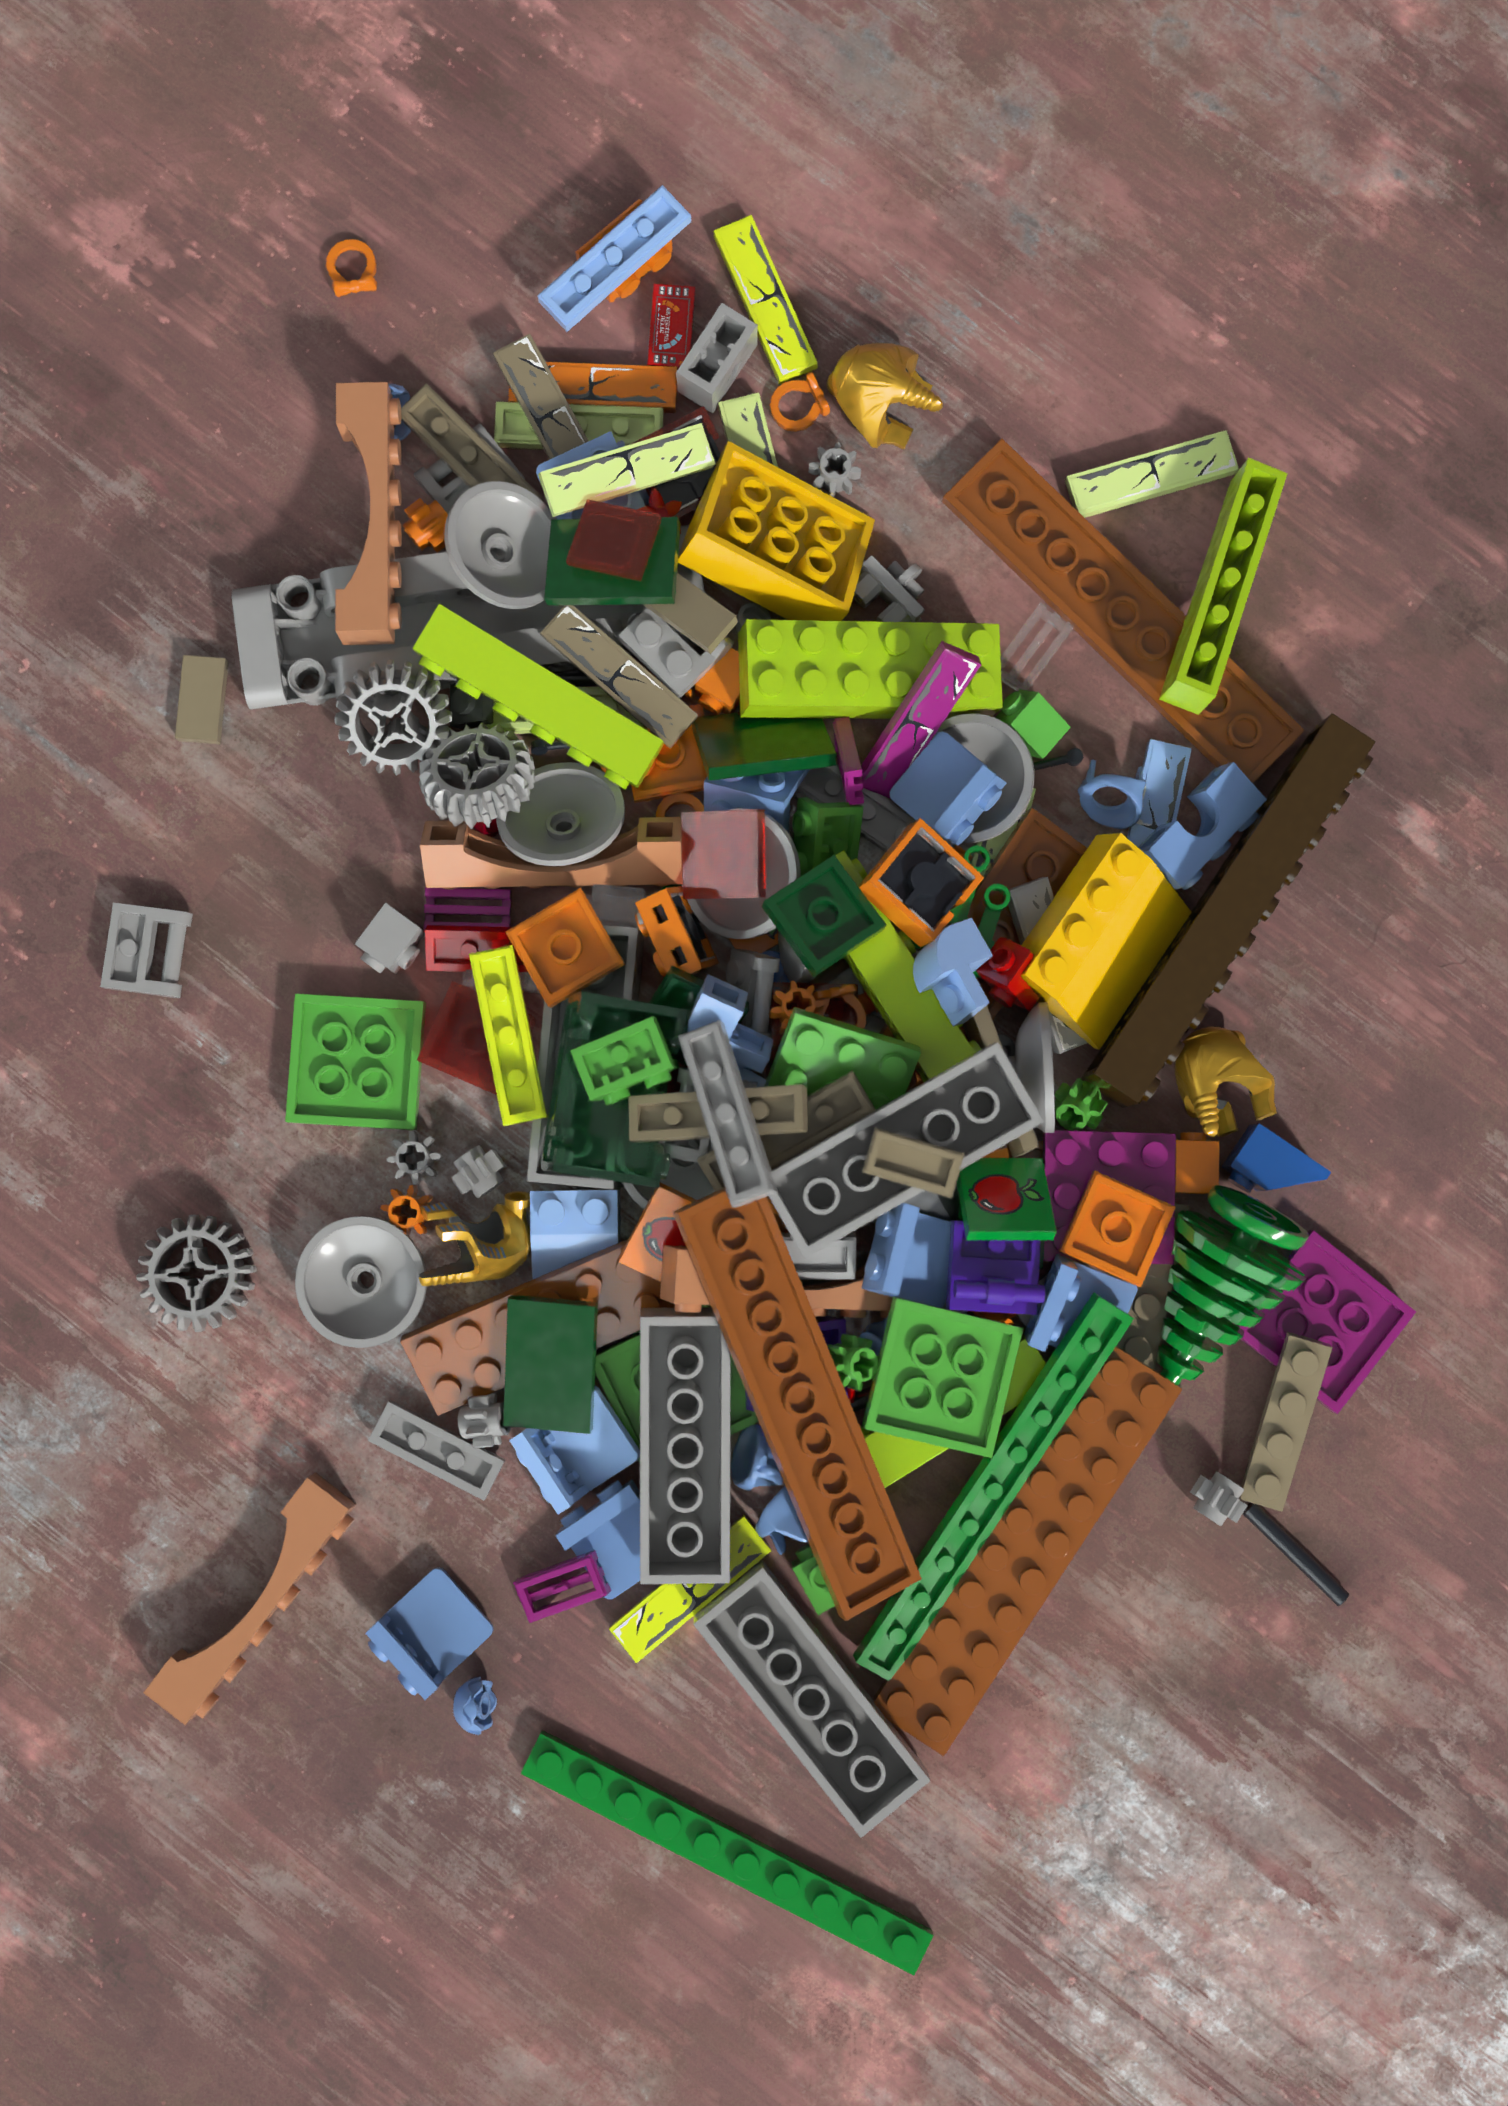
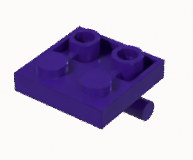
[946,1220,1045,1315]

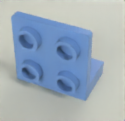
[1024,1253,1138,1352]

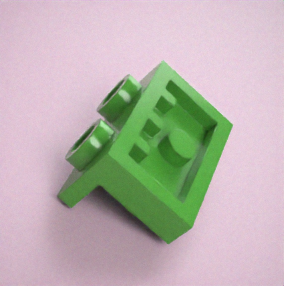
[792,797,864,877]
[570,1016,680,1106]

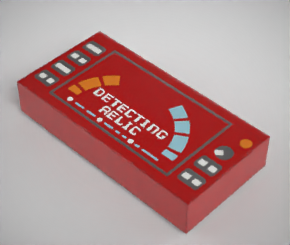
[647,284,695,370]

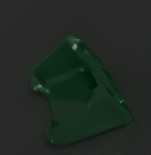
[541,991,689,1188]

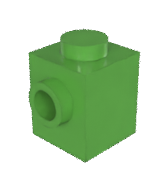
[995,689,1071,759]
[791,1543,835,1615]

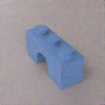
[1138,762,1267,890]

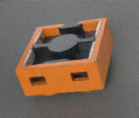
[858,818,984,948]
[635,886,719,977]

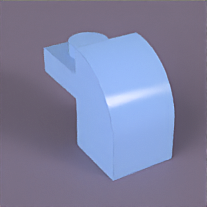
[913,918,993,1027]
[688,974,773,1073]

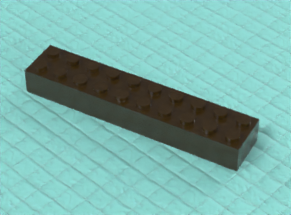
[1081,713,1376,1108]

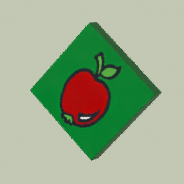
[957,1158,1057,1240]

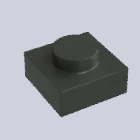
[450,683,493,729]

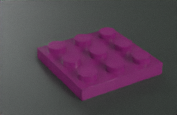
[1043,1130,1176,1265]
[1236,1230,1416,1414]

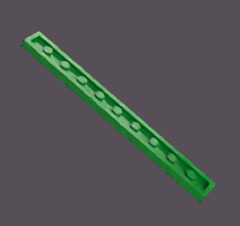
[853,1292,1134,1681]
[520,1730,934,1976]

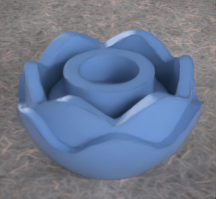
[453,1677,497,1735]

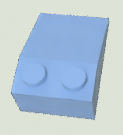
[530,1190,621,1279]

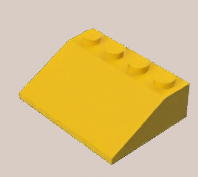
[678,441,875,621]
[1021,833,1191,1050]

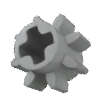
[808,442,861,497]
[386,1131,443,1185]
[451,1145,506,1199]
[458,1393,511,1448]
[1190,1471,1248,1526]

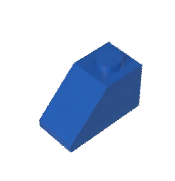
[1221,1123,1331,1193]

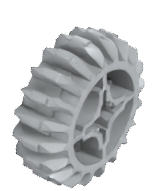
[334,659,452,776]
[419,722,535,830]
[136,1215,257,1332]

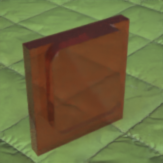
[566,499,662,581]

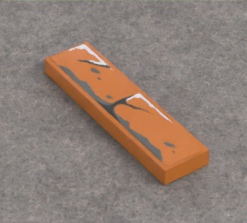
[508,362,677,413]

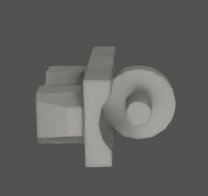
[853,555,925,622]

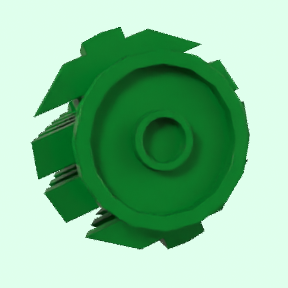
[1156,1185,1309,1387]

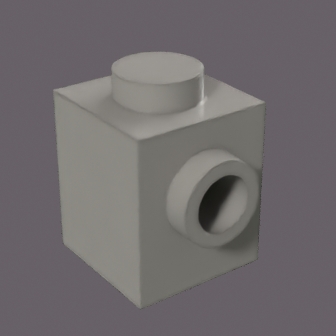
[355,902,425,974]

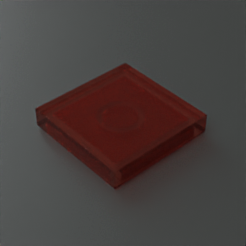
[681,809,766,899]

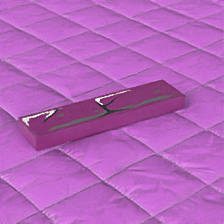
[861,641,982,799]

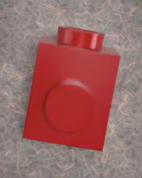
[976,937,1039,1011]

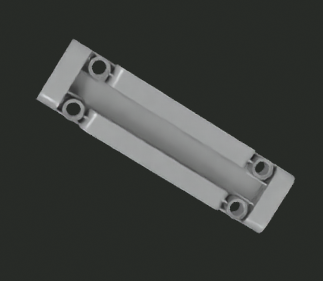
[232,525,705,710]

